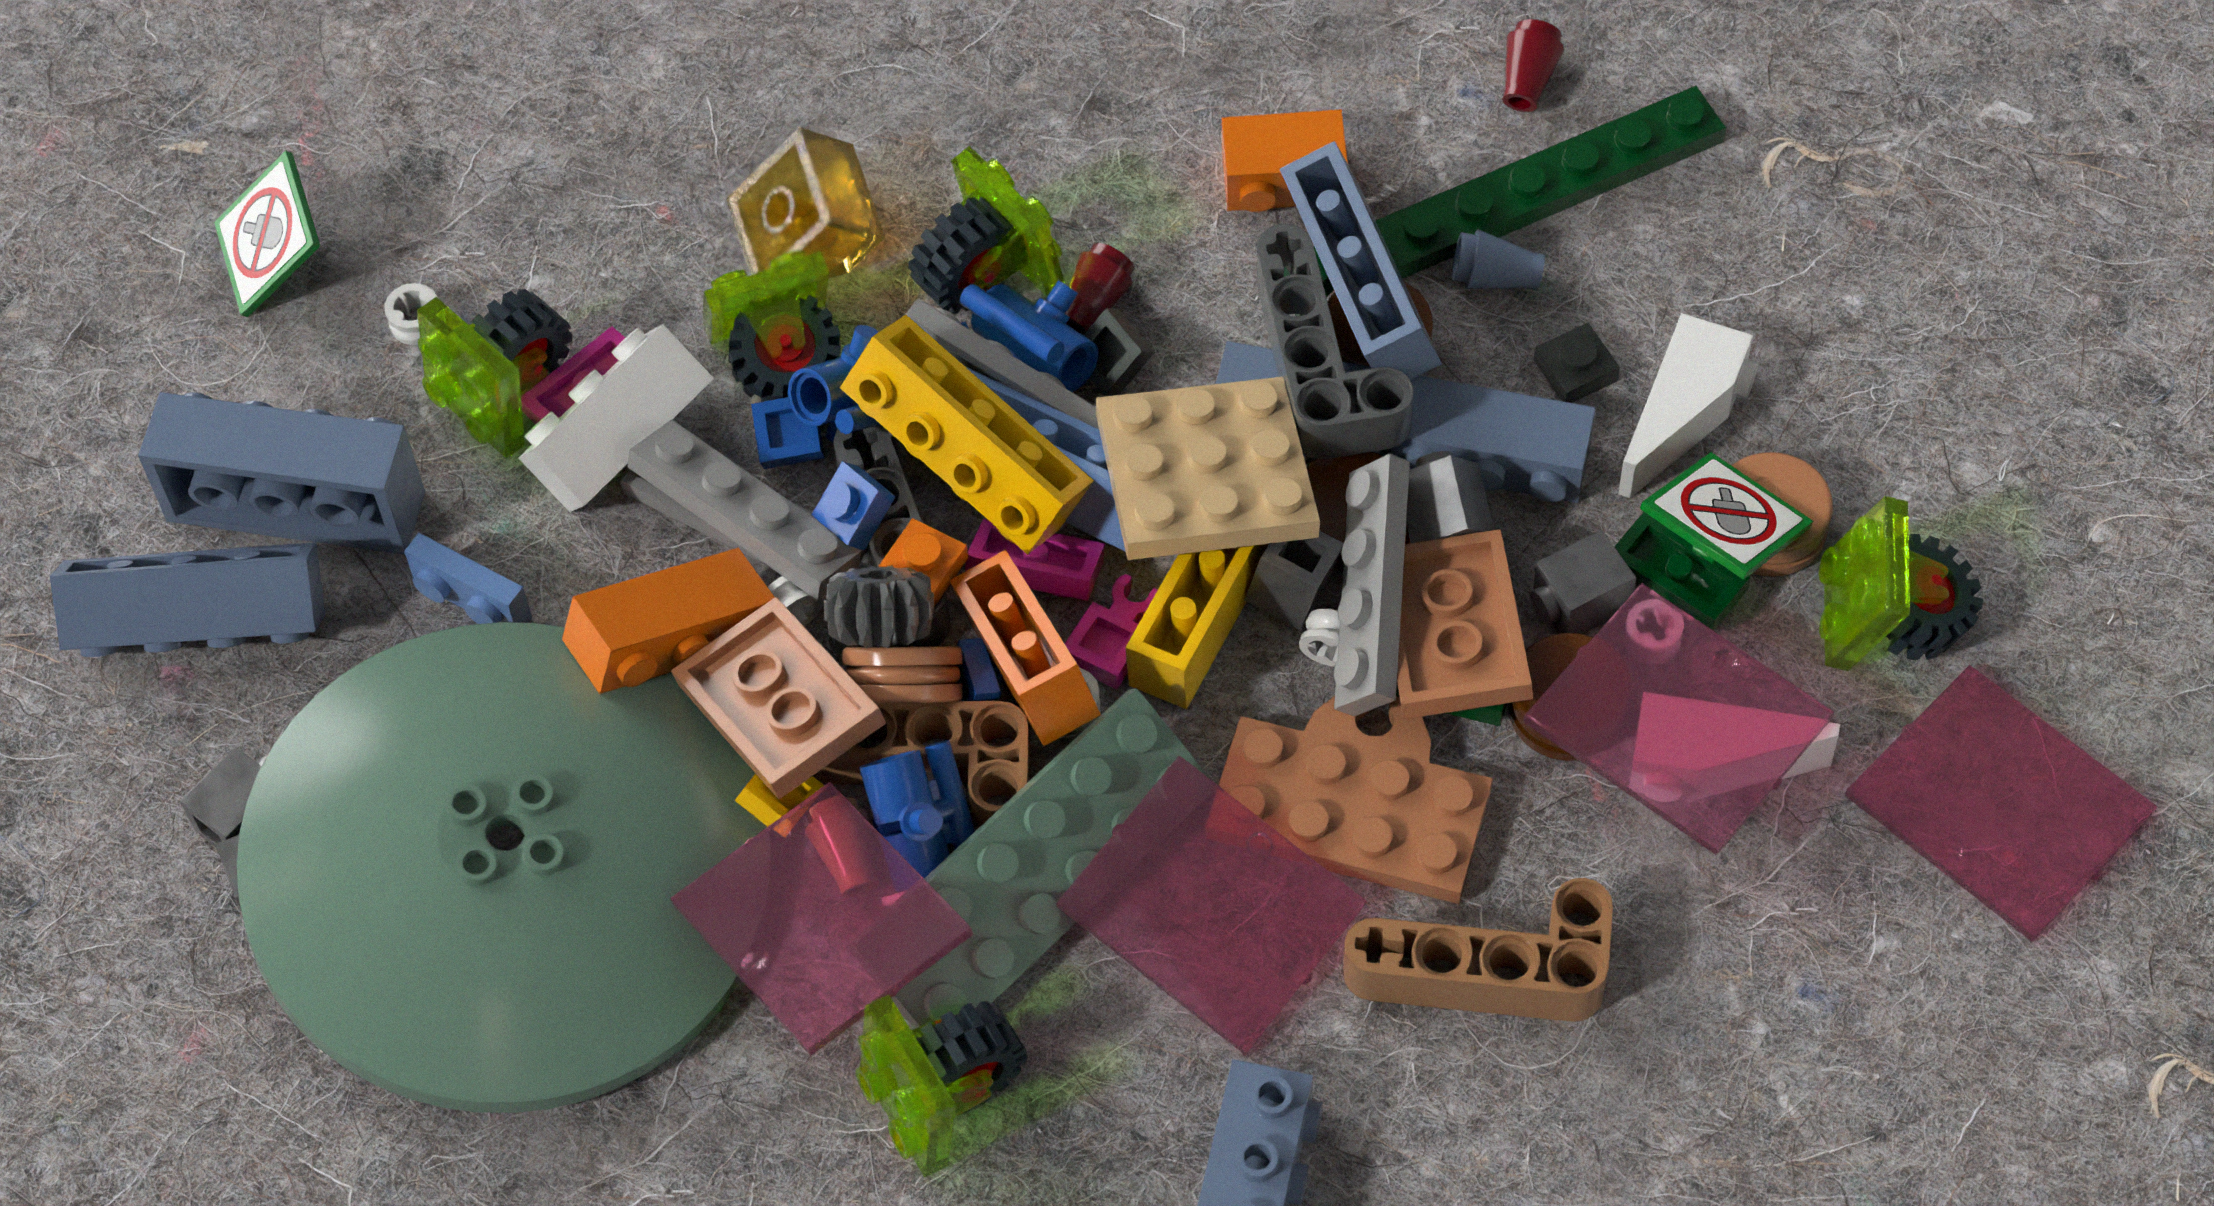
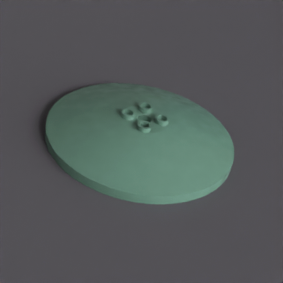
[237,622,772,1113]

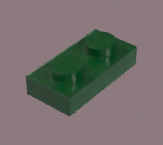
[1614,512,1751,633]

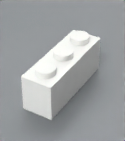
[518,324,714,512]

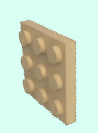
[1096,377,1320,560]

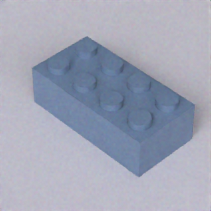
[138,392,425,555]

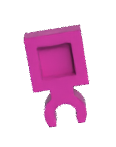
[1064,574,1158,690]

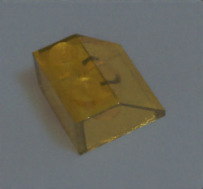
[726,127,885,296]

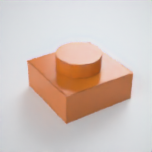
[879,518,968,606]

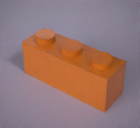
[562,547,775,694]
[949,550,1101,746]

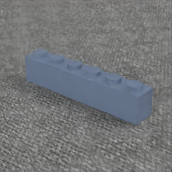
[1216,341,1596,503]

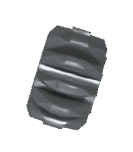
[824,565,934,648]

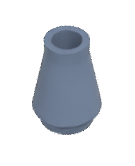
[1451,229,1545,290]

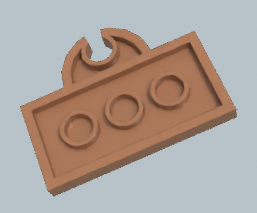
[1205,696,1493,904]

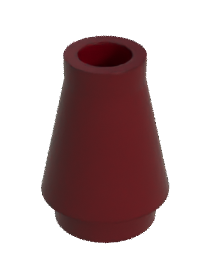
[1502,19,1564,112]
[1065,243,1135,335]

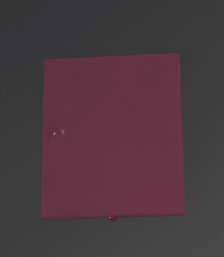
[1524,583,1834,855]
[1845,665,2157,942]
[1056,755,1367,1055]
[670,782,973,1056]

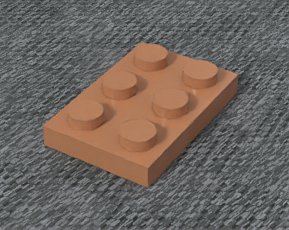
[1397,529,1533,720]
[671,597,886,799]

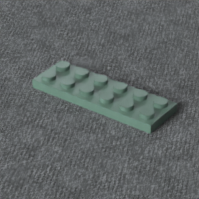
[848,688,1218,1037]

